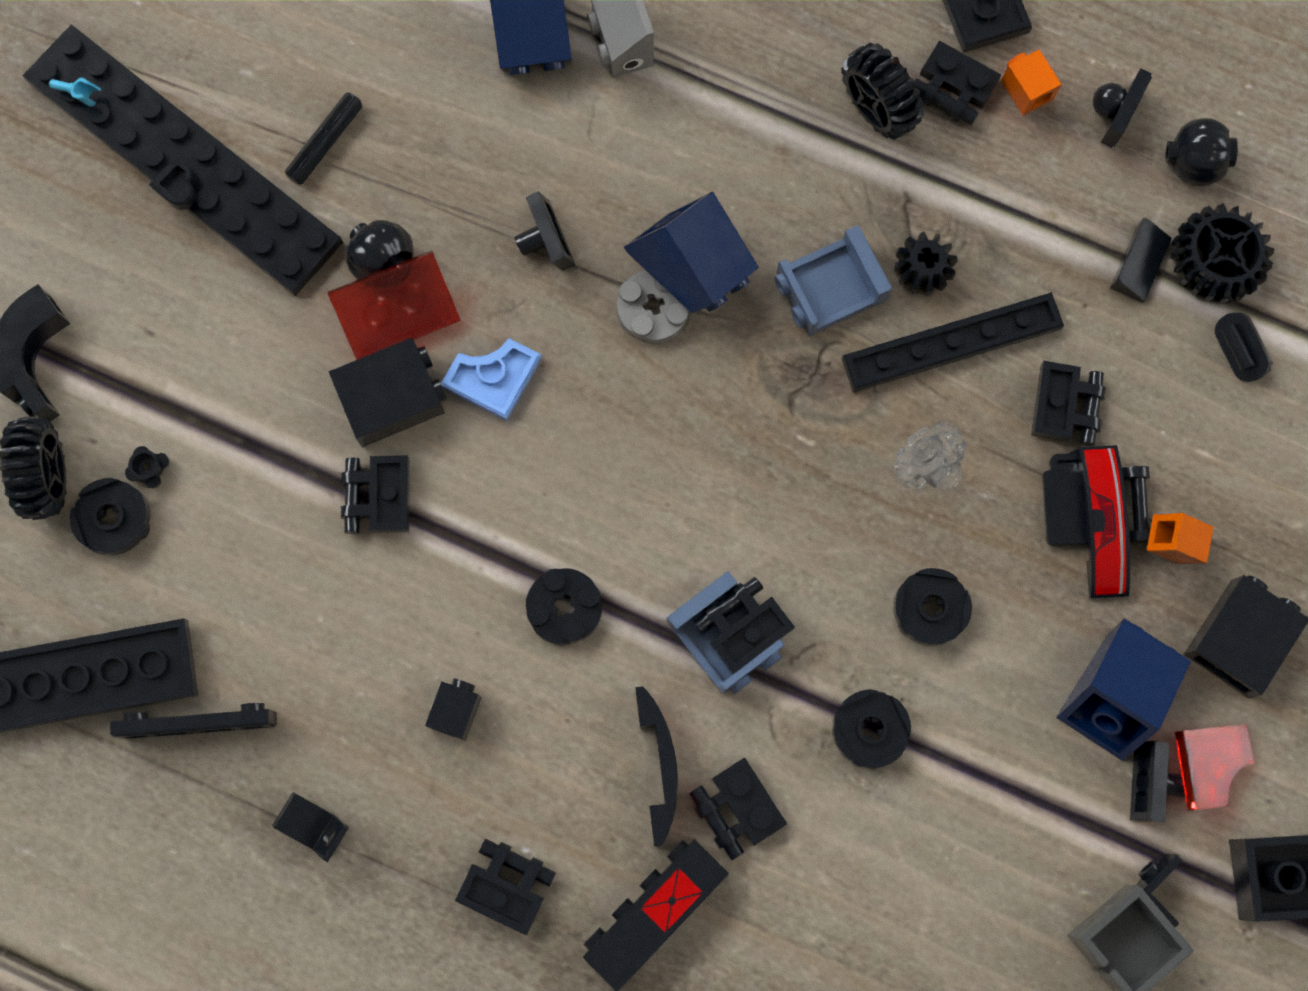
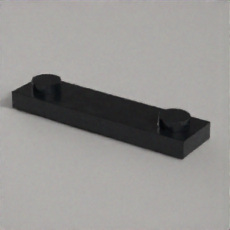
[110,703,277,739]

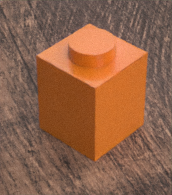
[1001,49,1062,116]
[1146,513,1214,564]

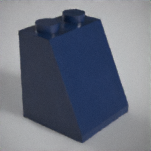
[490,0,572,76]
[624,191,759,313]
[1056,618,1191,761]

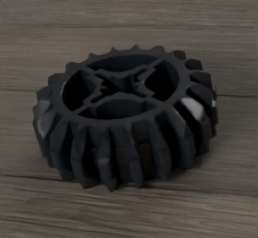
[841,42,924,140]
[1170,203,1275,304]
[0,416,67,520]

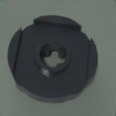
[70,478,150,555]
[526,568,602,646]
[893,568,972,646]
[832,689,911,769]

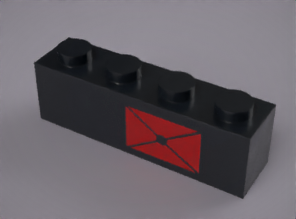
[583,839,729,991]

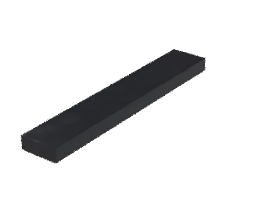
[841,292,1064,393]

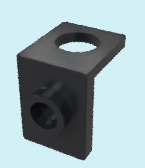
[272,792,349,862]
[1136,854,1183,928]

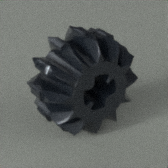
[894,231,958,296]

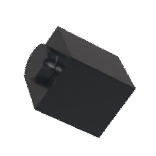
[425,678,482,741]

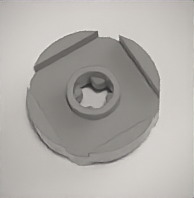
[617,270,690,344]

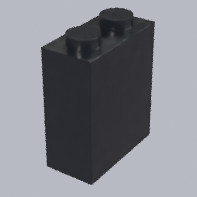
[328,337,447,448]
[1183,575,1308,698]

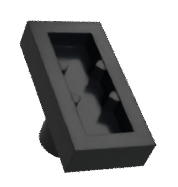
[515,191,576,271]
[1130,741,1189,822]

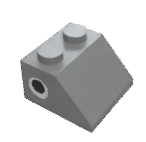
[587,0,654,78]

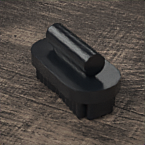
[1215,312,1273,382]

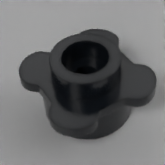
[125,446,170,488]

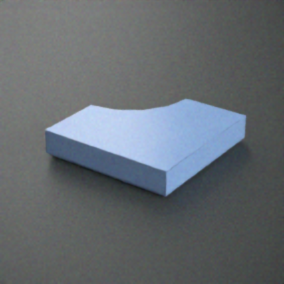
[441,338,542,421]

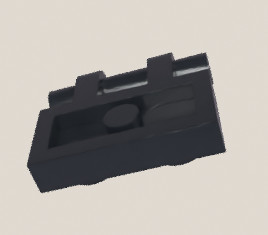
[913,40,1001,126]
[1031,361,1106,446]
[341,455,410,534]
[693,577,795,675]
[689,757,787,861]
[455,839,556,936]

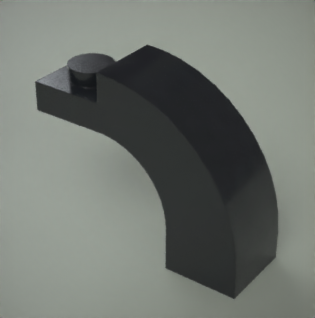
[0,284,70,422]

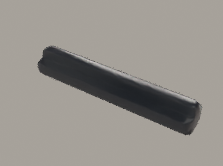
[285,92,362,185]

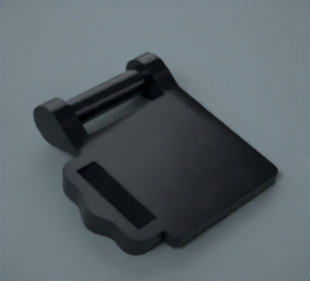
[1042,449,1150,546]

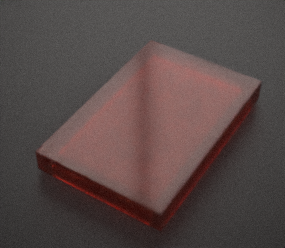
[328,250,461,360]

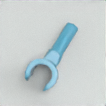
[49,78,101,107]

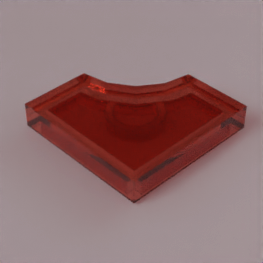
[1175,724,1254,811]

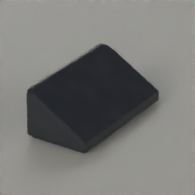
[1110,217,1172,303]

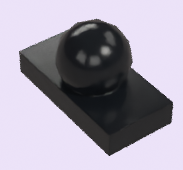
[1092,68,1152,148]

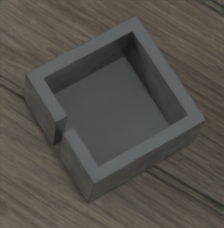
[1067,885,1194,991]

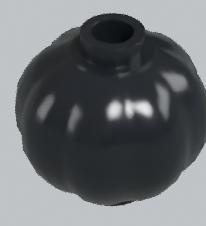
[1165,118,1238,186]
[347,220,414,287]

